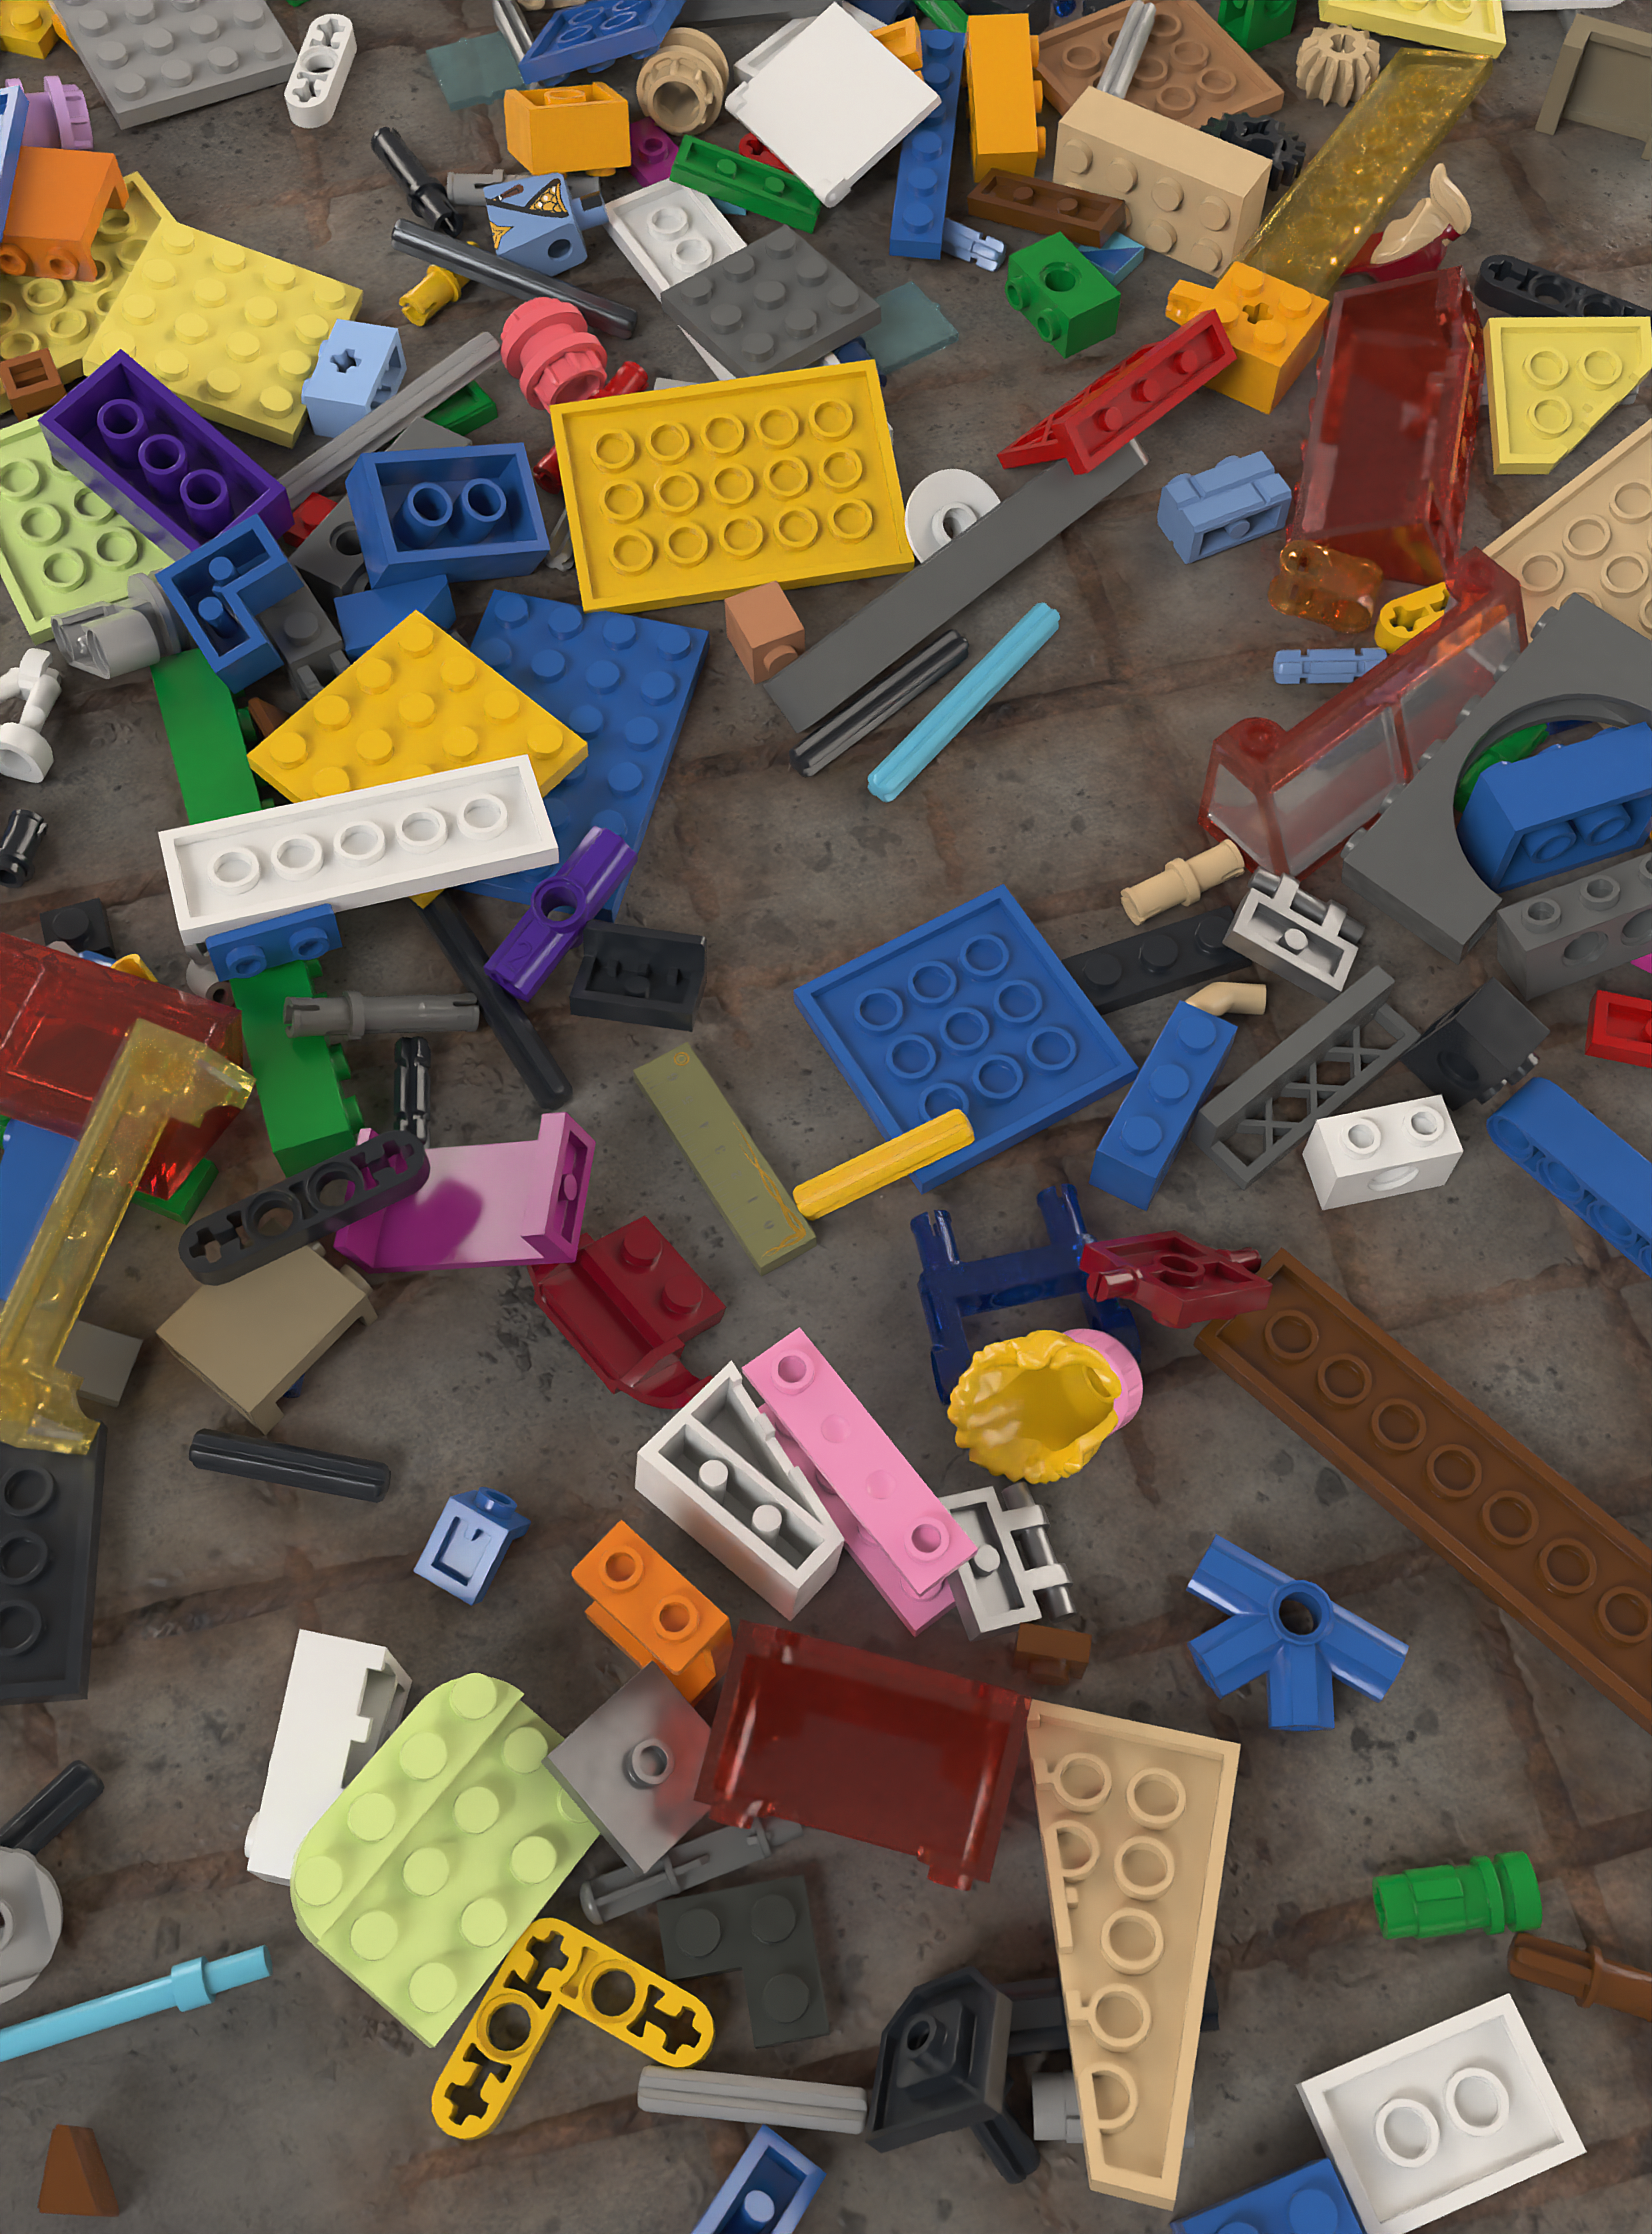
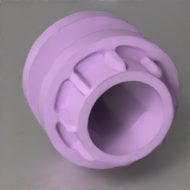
[5,76,94,152]

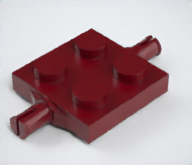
[1079,1230,1273,1329]

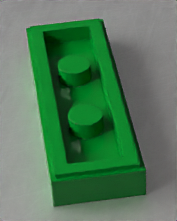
[669,134,822,234]

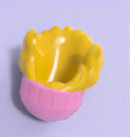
[947,1329,1143,1484]

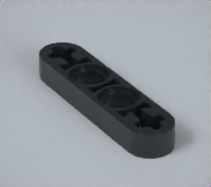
[1473,254,1652,332]
[178,1130,431,1286]

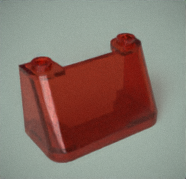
[693,1619,1033,1891]

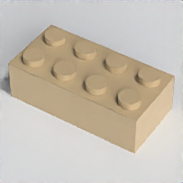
[1053,86,1273,279]

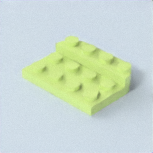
[290,1673,600,2048]

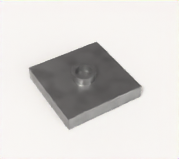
[541,1660,747,1877]

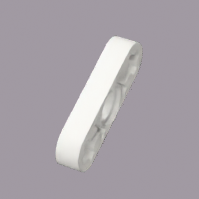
[285,14,357,128]

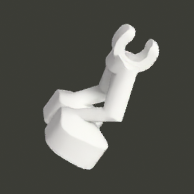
[0,648,62,783]

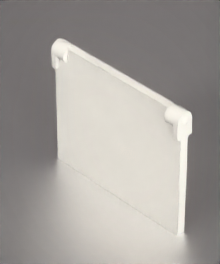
[725,2,942,208]

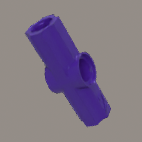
[483,826,638,1003]

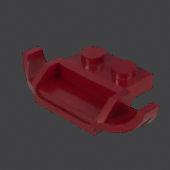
[527,1215,727,1410]

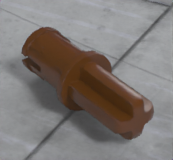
[1507,1931,1652,2023]

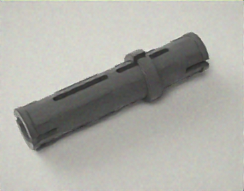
[283,990,479,1041]

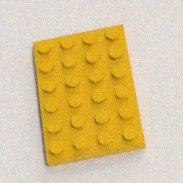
[549,359,915,614]

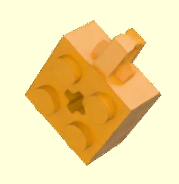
[504,82,631,179]
[1165,261,1330,415]

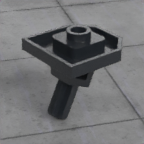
[865,1966,1041,2185]

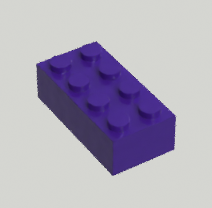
[38,349,295,562]

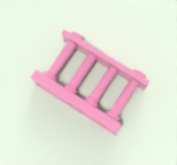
[742,1327,978,1637]

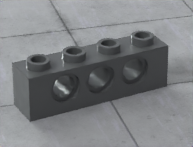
[288,416,472,618]
[1497,852,1652,1001]

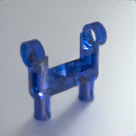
[910,1184,1141,1406]

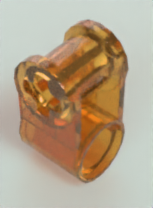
[1267,540,1384,634]

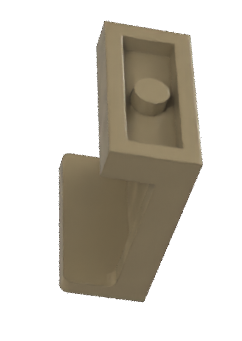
[1535,13,1652,161]
[155,1217,378,1436]

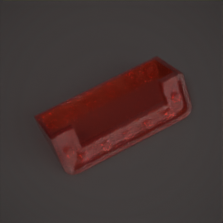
[1286,265,1486,587]

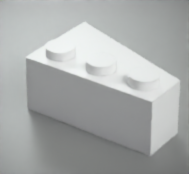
[244,1629,412,1886]

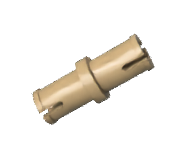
[1121,839,1245,925]

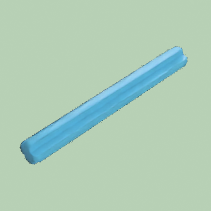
[867,602,1060,803]

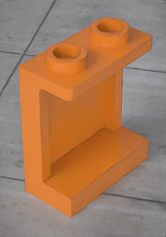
[0,146,129,282]
[572,1520,737,1708]

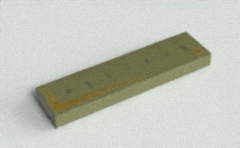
[633,1042,817,1277]

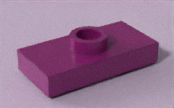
[625,116,679,188]

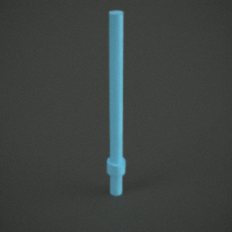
[0,1945,273,2062]

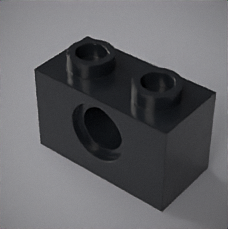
[1399,977,1551,1112]

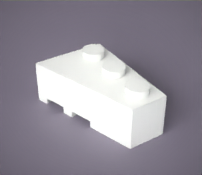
[635,1360,845,1621]

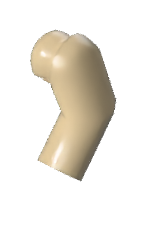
[1185,982,1266,1017]

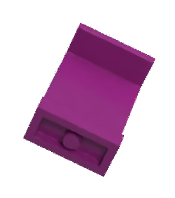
[333,1112,596,1274]

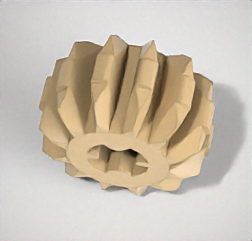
[1296,23,1380,108]

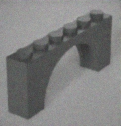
[1340,592,1652,965]

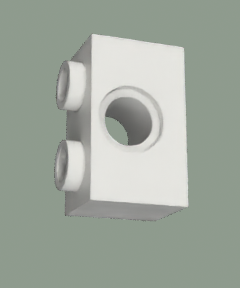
[1302,1095,1464,1210]

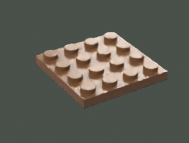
[1032,0,1285,131]

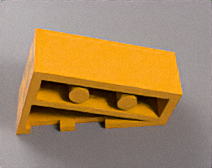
[961,13,1046,183]

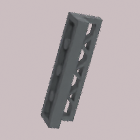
[1190,965,1421,1191]

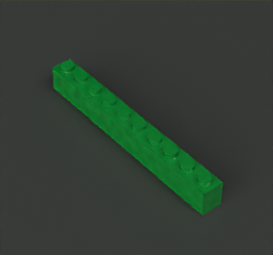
[150,648,366,1178]

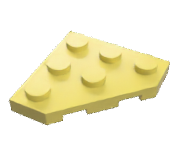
[1483,317,1652,475]

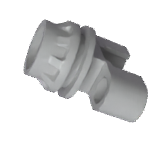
[51,568,199,679]

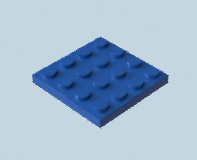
[793,884,1139,1195]

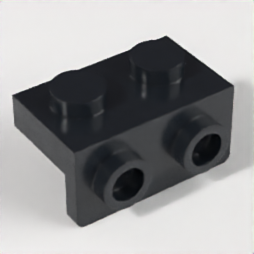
[569,920,707,1032]

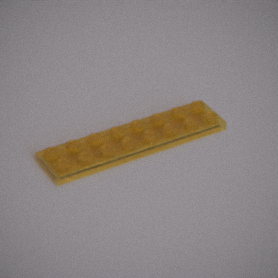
[1216,47,1493,298]

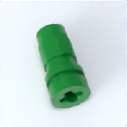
[1372,1851,1542,1940]

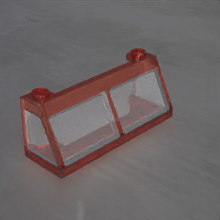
[1197,546,1529,882]

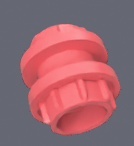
[500,297,608,414]

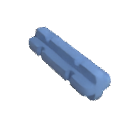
[941,218,1007,272]
[1273,648,1388,684]

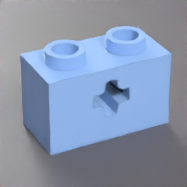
[301,319,407,438]

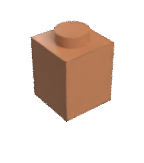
[724,580,805,685]

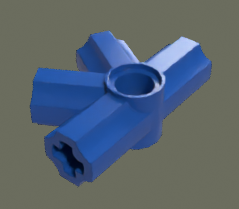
[1185,1534,1409,1732]

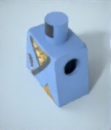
[483,172,609,277]

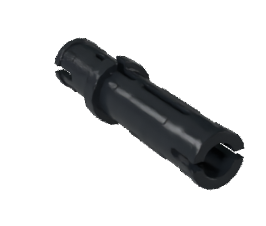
[371,127,464,238]

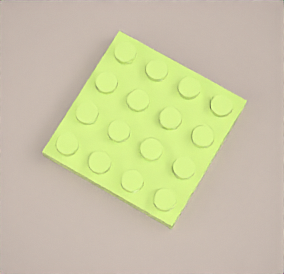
[0,373,175,646]

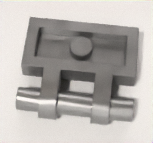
[1222,866,1365,1004]
[938,1482,1077,1642]

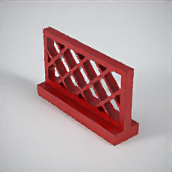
[997,308,1237,475]

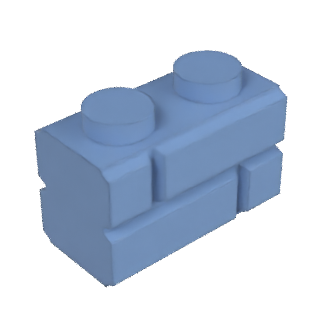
[1157,450,1292,564]

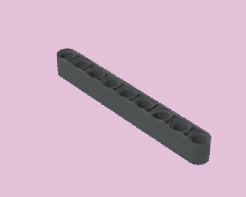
[763,436,1151,733]

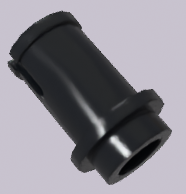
[0,809,48,888]

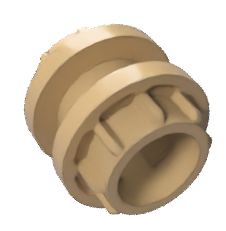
[636,27,729,136]

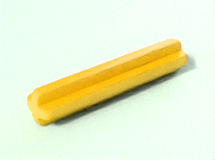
[793,1109,975,1221]

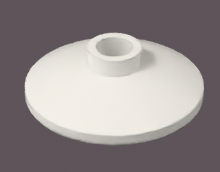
[905,469,1001,563]

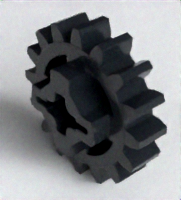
[1200,112,1306,192]

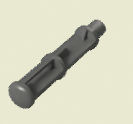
[580,1806,804,1925]

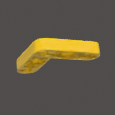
[432,1918,716,2140]

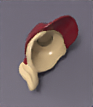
[1336,163,1472,293]

